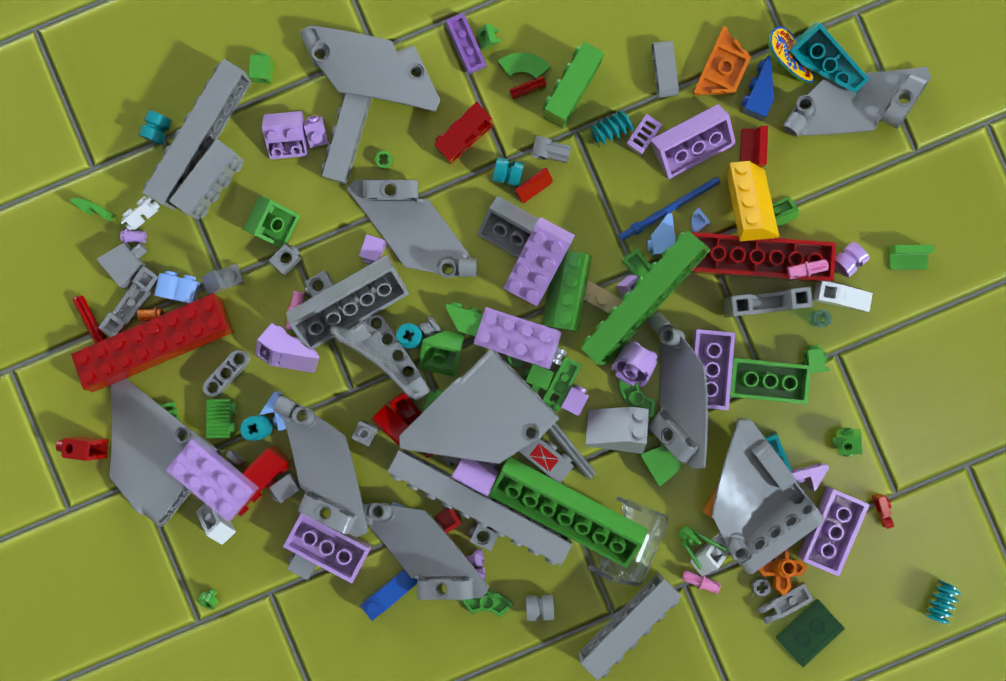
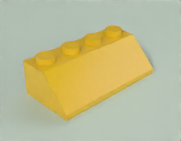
[726,161,779,241]

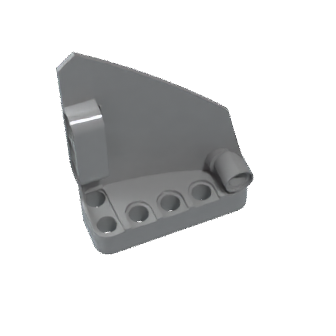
[399,349,560,464]

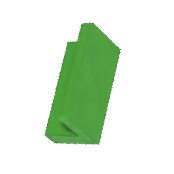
[889,245,934,270]

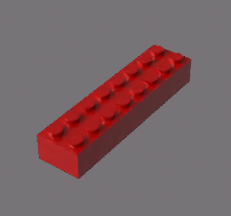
[677,231,836,282]
[71,293,234,392]

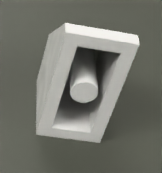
[196,503,236,545]
[690,533,729,576]

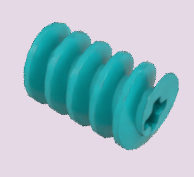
[590,110,634,148]
[396,323,424,349]
[240,415,273,441]
[924,580,962,624]

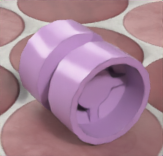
[835,242,869,278]

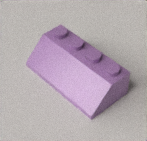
[650,104,736,179]

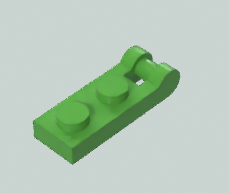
[543,356,582,412]

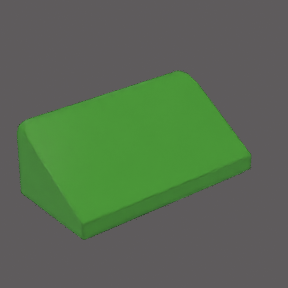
[772,196,799,228]

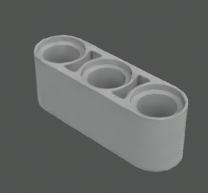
[652,41,679,98]
[203,350,251,396]

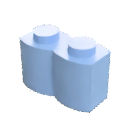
[154,271,201,303]

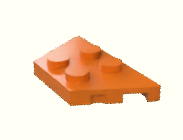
[693,26,751,95]

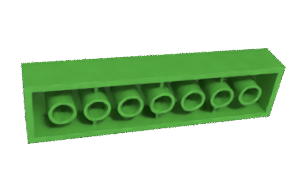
[581,230,710,365]
[488,457,648,568]

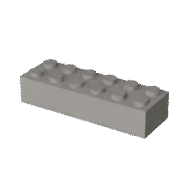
[286,255,409,349]
[578,572,681,680]

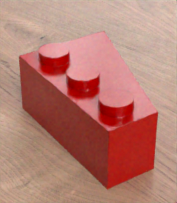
[434,101,493,165]

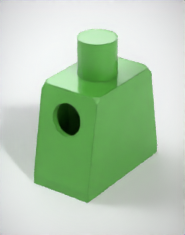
[638,443,683,487]

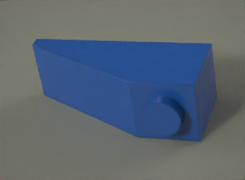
[360,569,418,621]

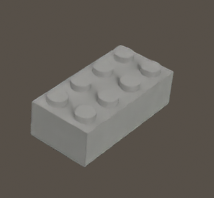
[169,139,244,220]

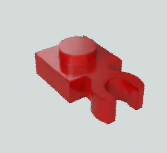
[872,493,894,529]

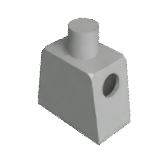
[97,243,148,288]

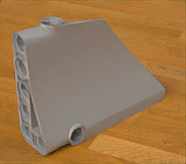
[109,378,221,527]

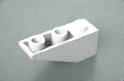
[812,281,873,312]

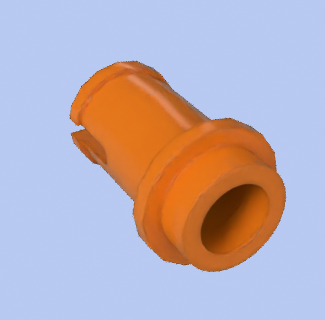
[137,307,164,321]

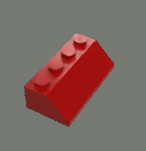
[234,445,292,518]

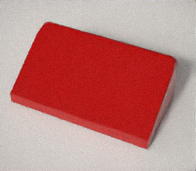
[515,167,553,203]

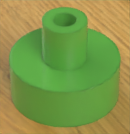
[197,589,218,610]

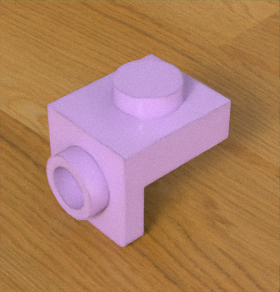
[304,115,329,148]

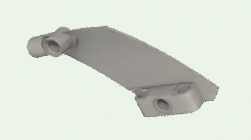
[299,24,441,112]
[782,67,931,138]
[347,180,477,278]
[648,313,708,469]
[274,396,368,538]
[363,502,489,600]

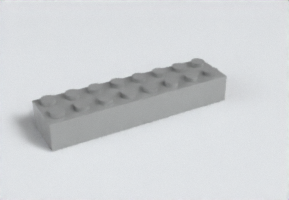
[142,59,252,210]

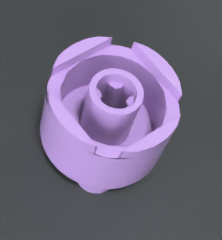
[612,341,657,386]

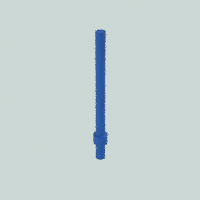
[619,177,720,241]

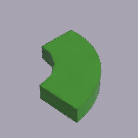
[498,53,551,80]
[618,378,656,418]
[461,590,514,617]

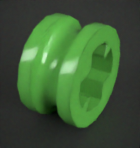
[375,151,393,169]

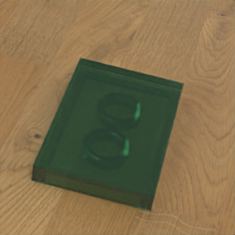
[775,599,845,667]

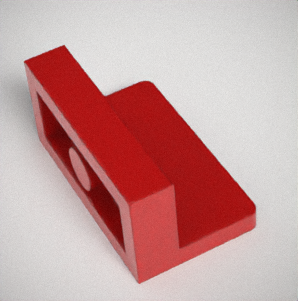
[740,126,768,168]
[371,404,409,445]

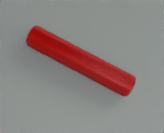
[73,295,106,344]

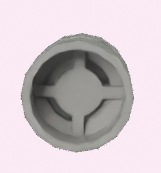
[526,594,554,621]

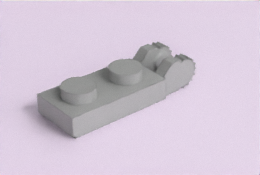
[757,582,814,624]

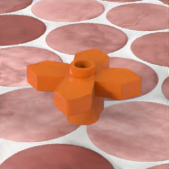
[757,548,807,595]

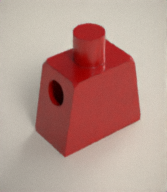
[56,437,108,461]

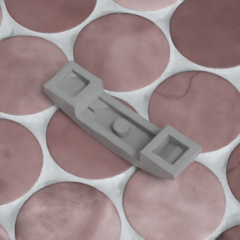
[98,266,159,337]

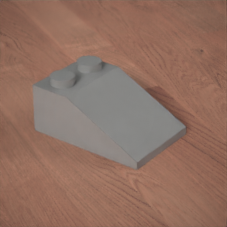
[585,407,649,454]

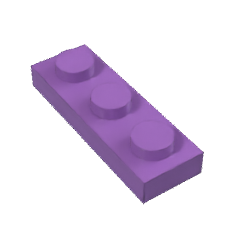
[446,13,487,74]

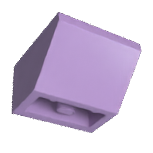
[262,111,308,160]

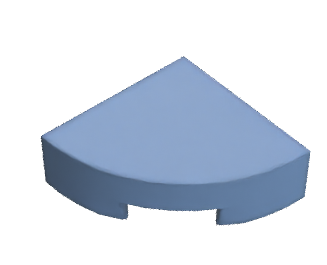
[691,208,710,232]

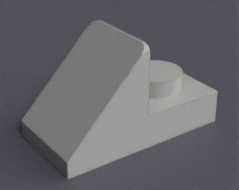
[202,264,244,295]

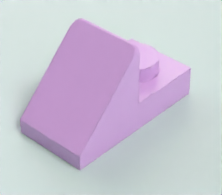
[790,463,829,491]

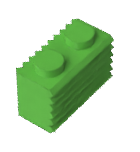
[206,399,237,438]

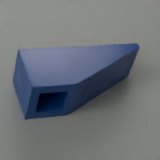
[741,55,774,121]

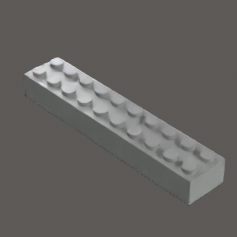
[387,449,572,565]

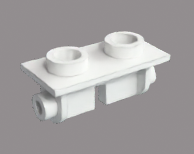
[121,196,160,231]

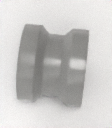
[419,316,442,337]
[552,347,567,366]

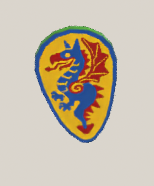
[768,26,814,84]

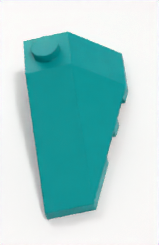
[790,22,870,93]

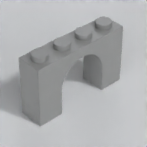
[722,287,813,318]

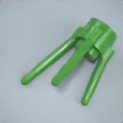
[678,526,727,569]

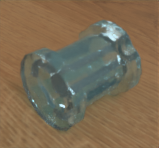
[809,310,832,328]

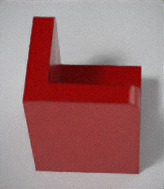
[436,507,462,534]

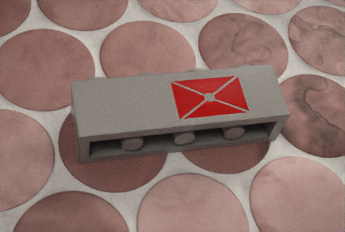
[519,429,574,483]

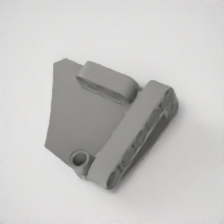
[712,419,824,574]

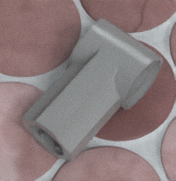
[531,136,571,163]

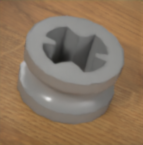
[751,577,771,596]

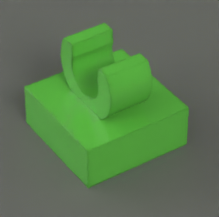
[477,24,501,50]

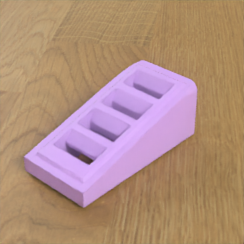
[625,114,662,156]

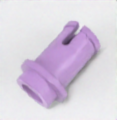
[120,229,147,244]

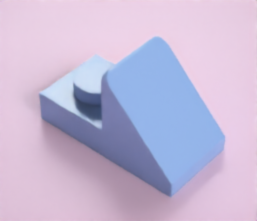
[260,391,286,431]

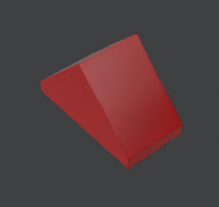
[388,392,422,425]

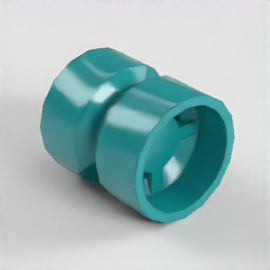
[138,110,172,145]
[492,157,524,187]

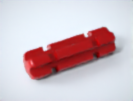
[510,77,546,99]

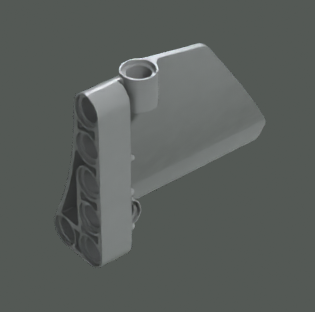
[331,315,431,401]

